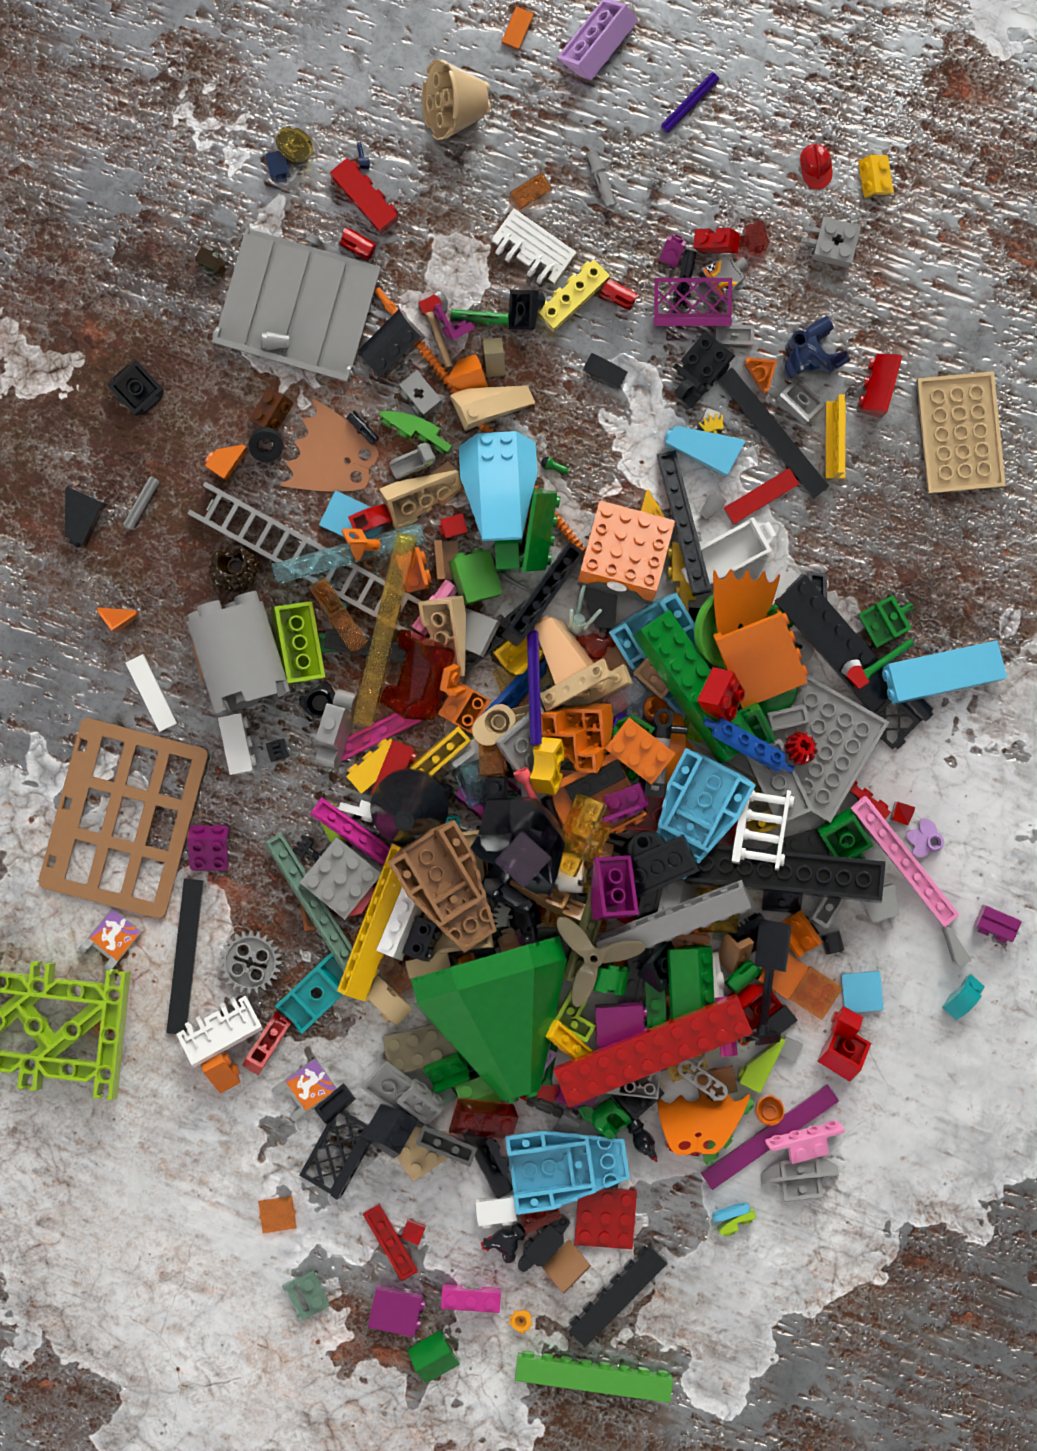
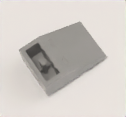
[606,1071,661,1099]

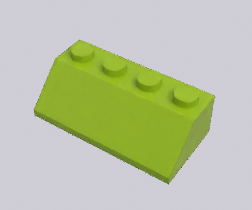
[270,601,325,685]

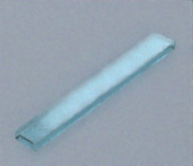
[272,523,426,584]

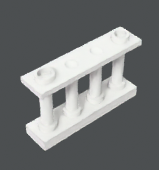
[732,790,794,871]

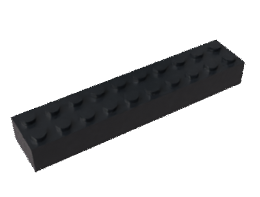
[684,844,886,903]

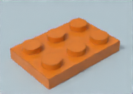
[605,718,676,785]

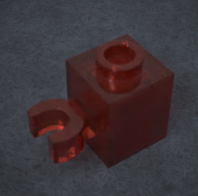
[739,221,770,253]

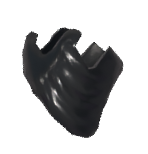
[298,681,335,717]

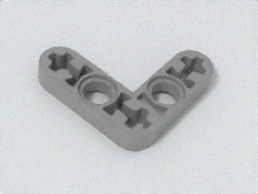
[677,1051,728,1101]

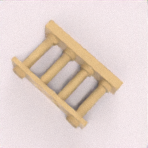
[540,659,632,711]

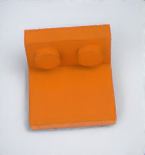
[398,547,432,594]
[756,954,809,999]

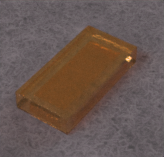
[510,172,552,210]

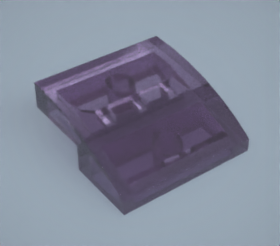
[494,831,551,888]

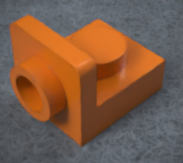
[439,664,466,697]

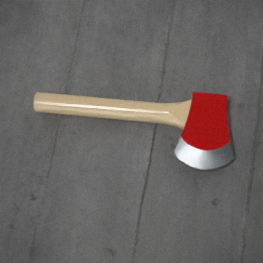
[418,291,453,369]

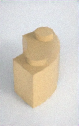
[365,973,413,1026]

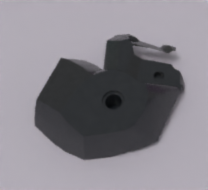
[470,796,565,915]

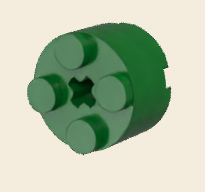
[593,962,630,995]

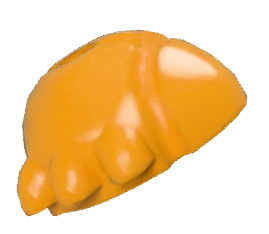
[508,1310,533,1334]

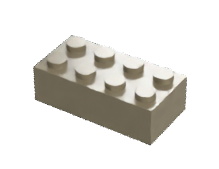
[382,1023,463,1073]

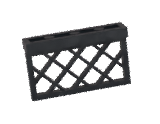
[299,1110,371,1200]

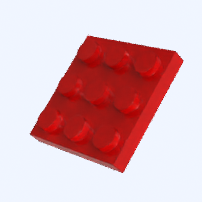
[574,1187,637,1250]

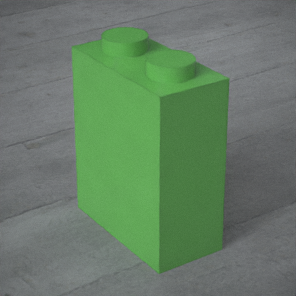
[449,548,503,605]

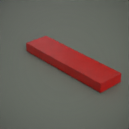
[723,468,799,525]
[363,1203,418,1282]

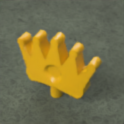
[699,414,724,434]

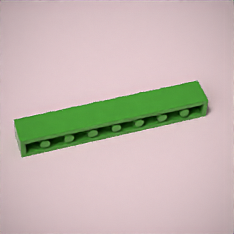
[515,1351,673,1403]

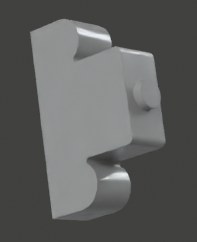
[315,689,361,770]

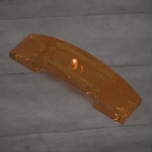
[350,927,412,995]

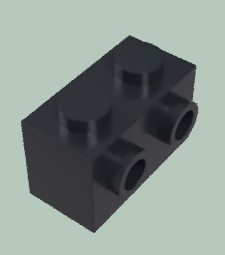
[402,916,443,962]

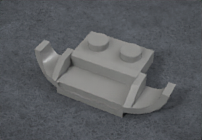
[761,1157,839,1202]

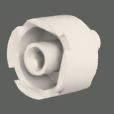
[555,853,587,894]

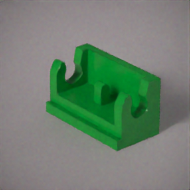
[739,702,777,744]

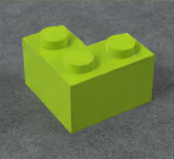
[555,987,596,1043]

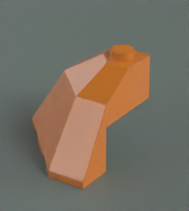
[541,703,613,773]

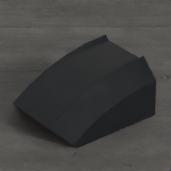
[107,359,164,416]

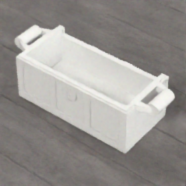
[681,517,776,586]

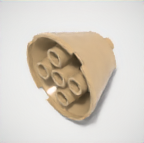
[422,59,491,140]

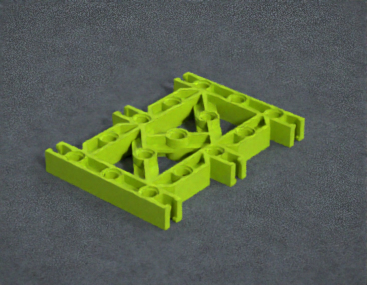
[0,960,131,1100]

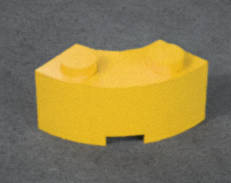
[530,737,564,795]

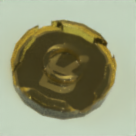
[275,126,313,162]

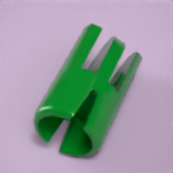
[724,960,762,995]

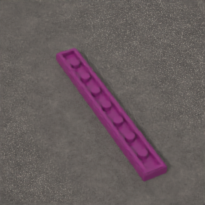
[701,1084,839,1190]

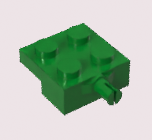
[857,595,915,648]

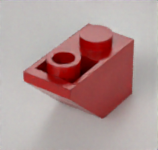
[348,504,392,534]

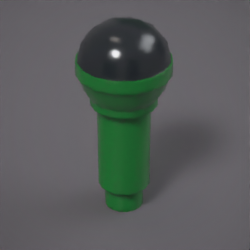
[541,457,570,475]

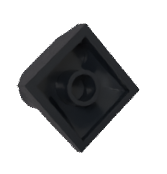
[509,290,545,330]

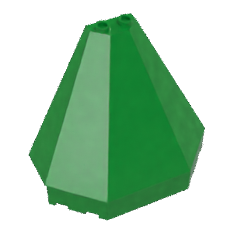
[411,936,567,1104]

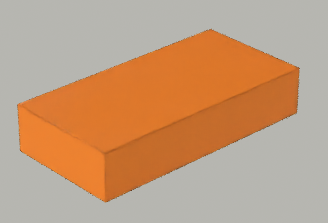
[501,6,534,51]

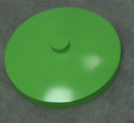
[694,594,743,669]

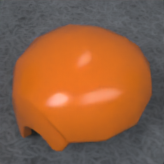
[643,695,668,724]
[755,1095,785,1126]

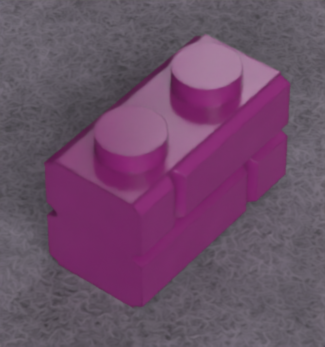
[974,905,1022,944]

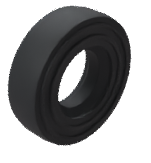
[248,427,283,462]

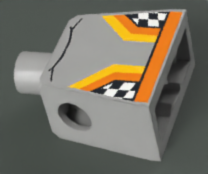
[700,256,749,303]

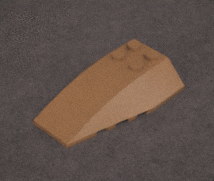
[388,820,497,953]

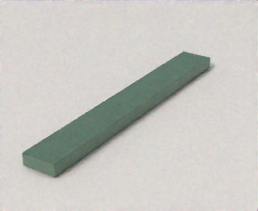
[264,833,353,972]

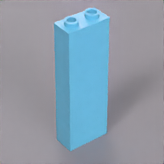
[882,641,1007,705]

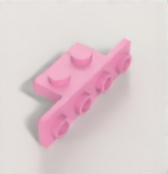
[765,1121,845,1164]

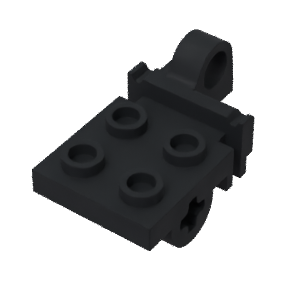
[673,331,735,408]

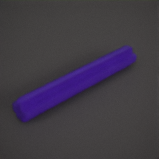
[661,72,719,133]

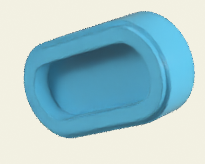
[712,1202,751,1222]

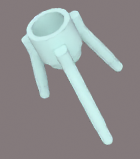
[567,585,602,634]

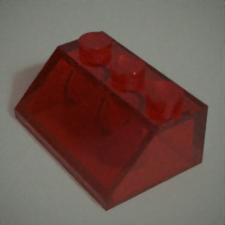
[449,1098,519,1139]

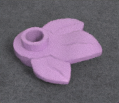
[906,818,944,857]

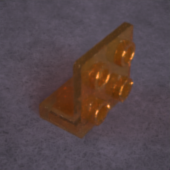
[478,742,508,777]

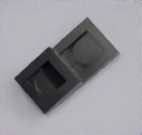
[583,353,628,389]

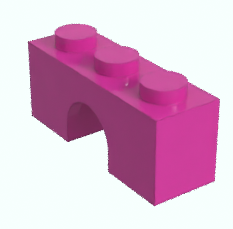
[441,1284,501,1313]

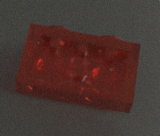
[519,1208,562,1234]

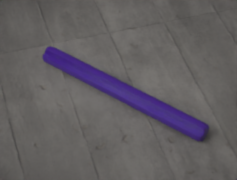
[527,630,542,746]

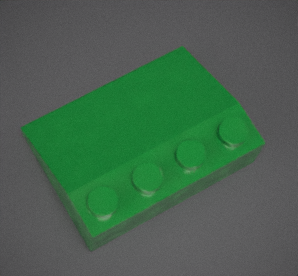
[522,488,561,572]

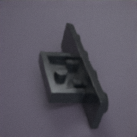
[461,1122,513,1198]

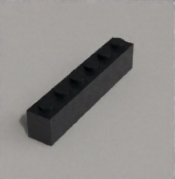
[501,542,585,647]
[568,1243,668,1347]

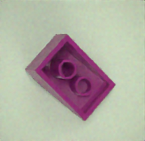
[591,855,639,920]

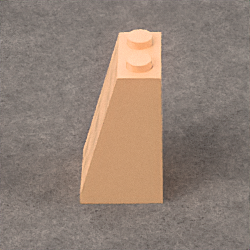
[534,616,594,685]

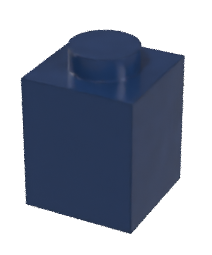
[265,150,291,183]

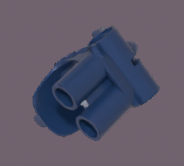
[785,316,850,378]

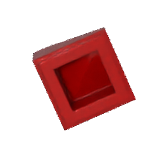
[890,802,916,825]
[401,1218,426,1246]

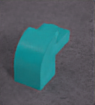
[942,974,985,1020]

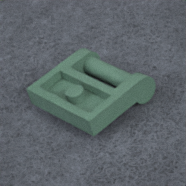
[282,1270,331,1322]

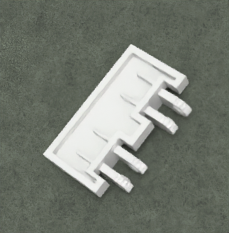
[492,208,576,285]
[177,996,263,1068]

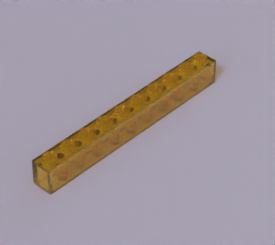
[353,532,418,727]

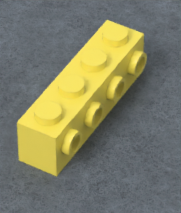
[538,259,610,332]

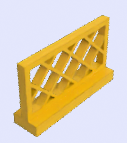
[825,394,846,479]

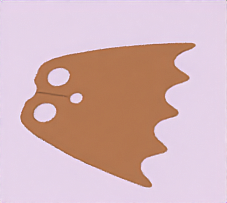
[280,399,378,491]

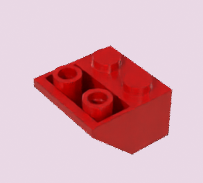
[697,667,745,722]

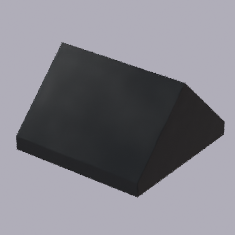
[637,941,674,993]

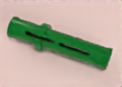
[450,308,509,326]

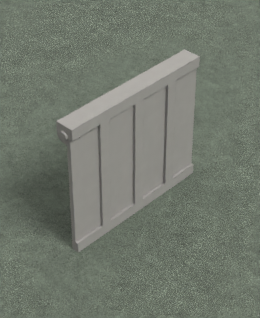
[212,228,381,383]

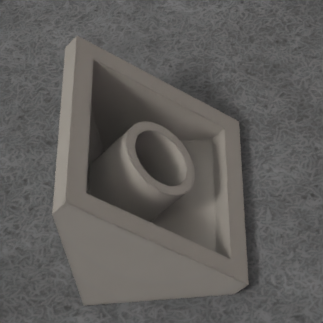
[777,378,825,426]

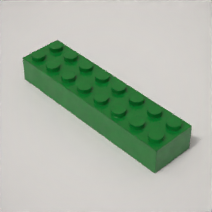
[632,609,755,763]

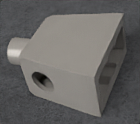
[860,883,899,931]

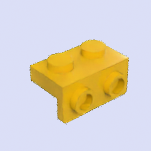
[858,155,894,198]

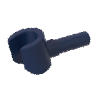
[357,142,370,169]

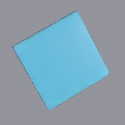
[841,971,884,1012]

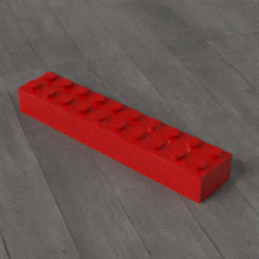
[553,994,753,1108]

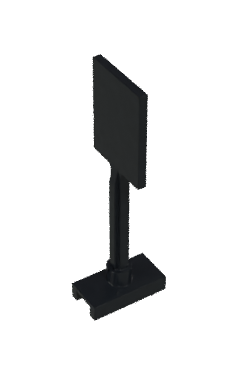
[742,919,792,1046]

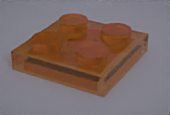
[789,966,843,1020]

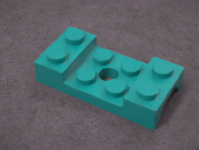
[275,953,344,1034]

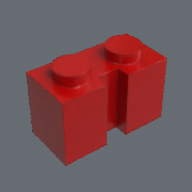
[693,228,740,254]

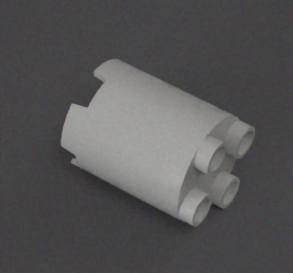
[187,591,290,715]

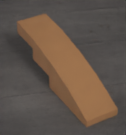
[509,879,585,924]

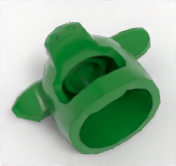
[578,1097,632,1139]

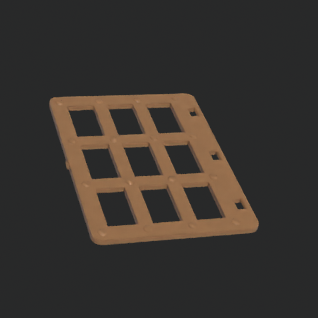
[38,718,208,918]

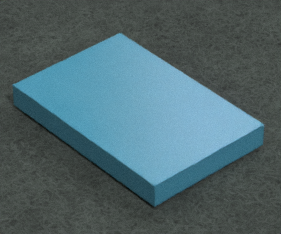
[319,490,383,539]

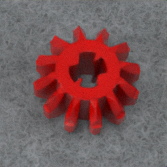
[784,731,818,765]

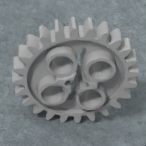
[219,930,282,994]

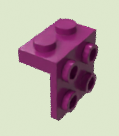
[187,825,229,871]

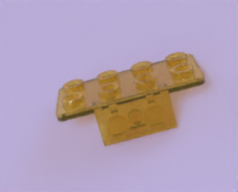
[559,793,611,877]

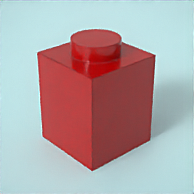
[438,513,468,540]
[830,1006,864,1041]

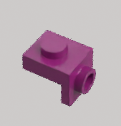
[659,234,687,267]

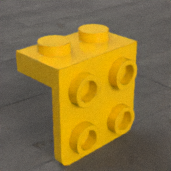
[492,636,544,675]

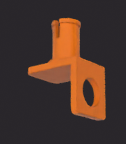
[341,529,380,561]

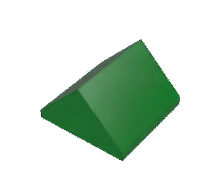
[407,1330,460,1384]

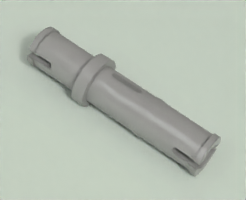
[586,149,617,208]

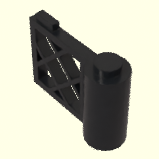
[875,698,934,750]

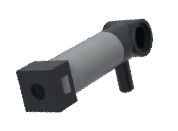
[644,708,688,798]

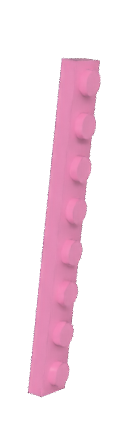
[850,796,959,927]

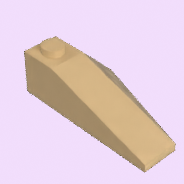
[450,386,535,431]
[379,470,462,531]
[418,596,466,676]

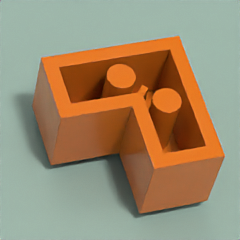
[201,1049,241,1094]

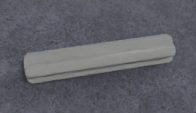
[123,477,159,530]

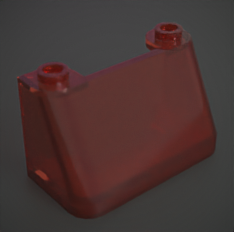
[380,629,455,721]

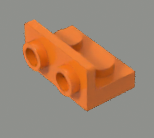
[780,910,823,958]

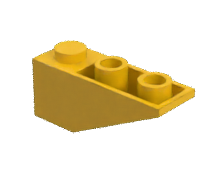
[346,738,392,794]

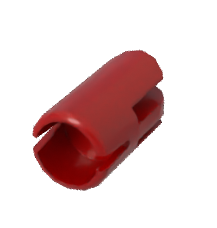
[339,227,376,260]
[600,279,638,311]

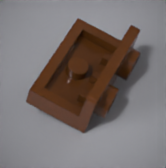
[249,387,293,431]

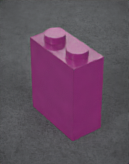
[595,1002,647,1047]
[368,1284,425,1337]

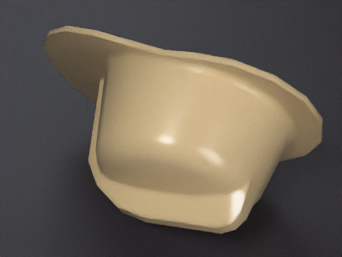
[472,704,516,746]

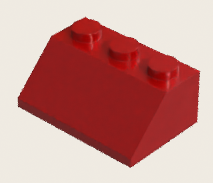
[858,353,903,418]

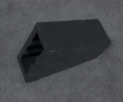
[65,487,105,547]
[579,585,617,633]

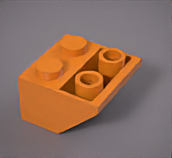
[438,682,491,733]

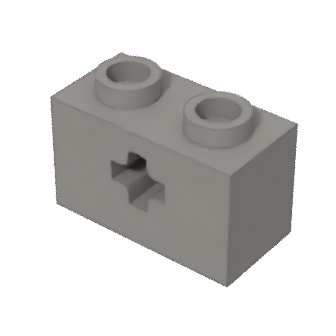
[399,370,442,418]

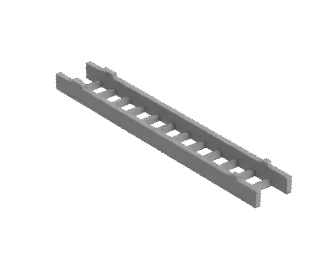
[187,482,421,636]

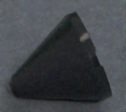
[370,768,449,846]

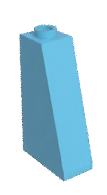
[664,425,745,477]

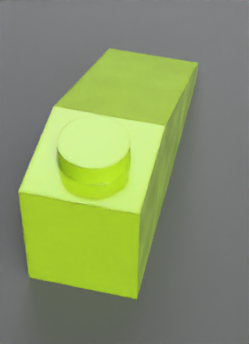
[736,1037,786,1093]

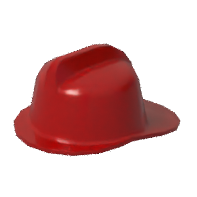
[800,144,833,189]

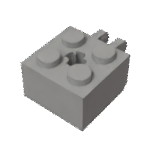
[801,217,861,269]

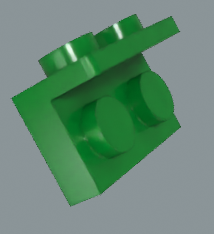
[423,1052,470,1094]

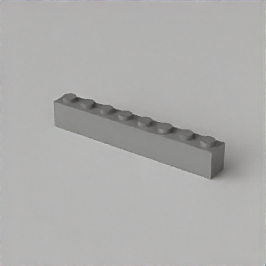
[596,880,752,949]

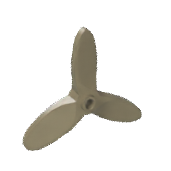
[557,917,646,1007]

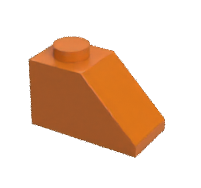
[205,445,248,481]

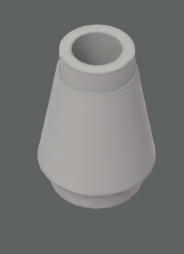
[262,331,289,351]
[699,491,727,520]

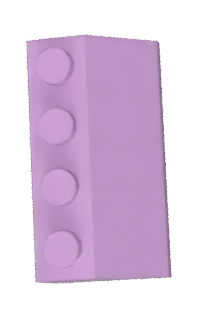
[557,0,638,80]

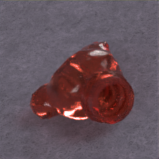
[576,632,616,663]

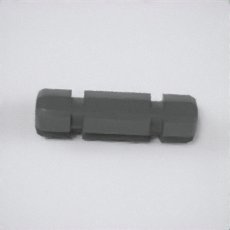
[526,1096,564,1118]

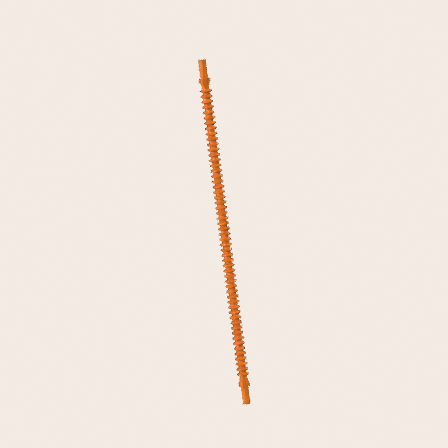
[374,287,587,560]

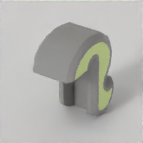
[389,443,436,480]

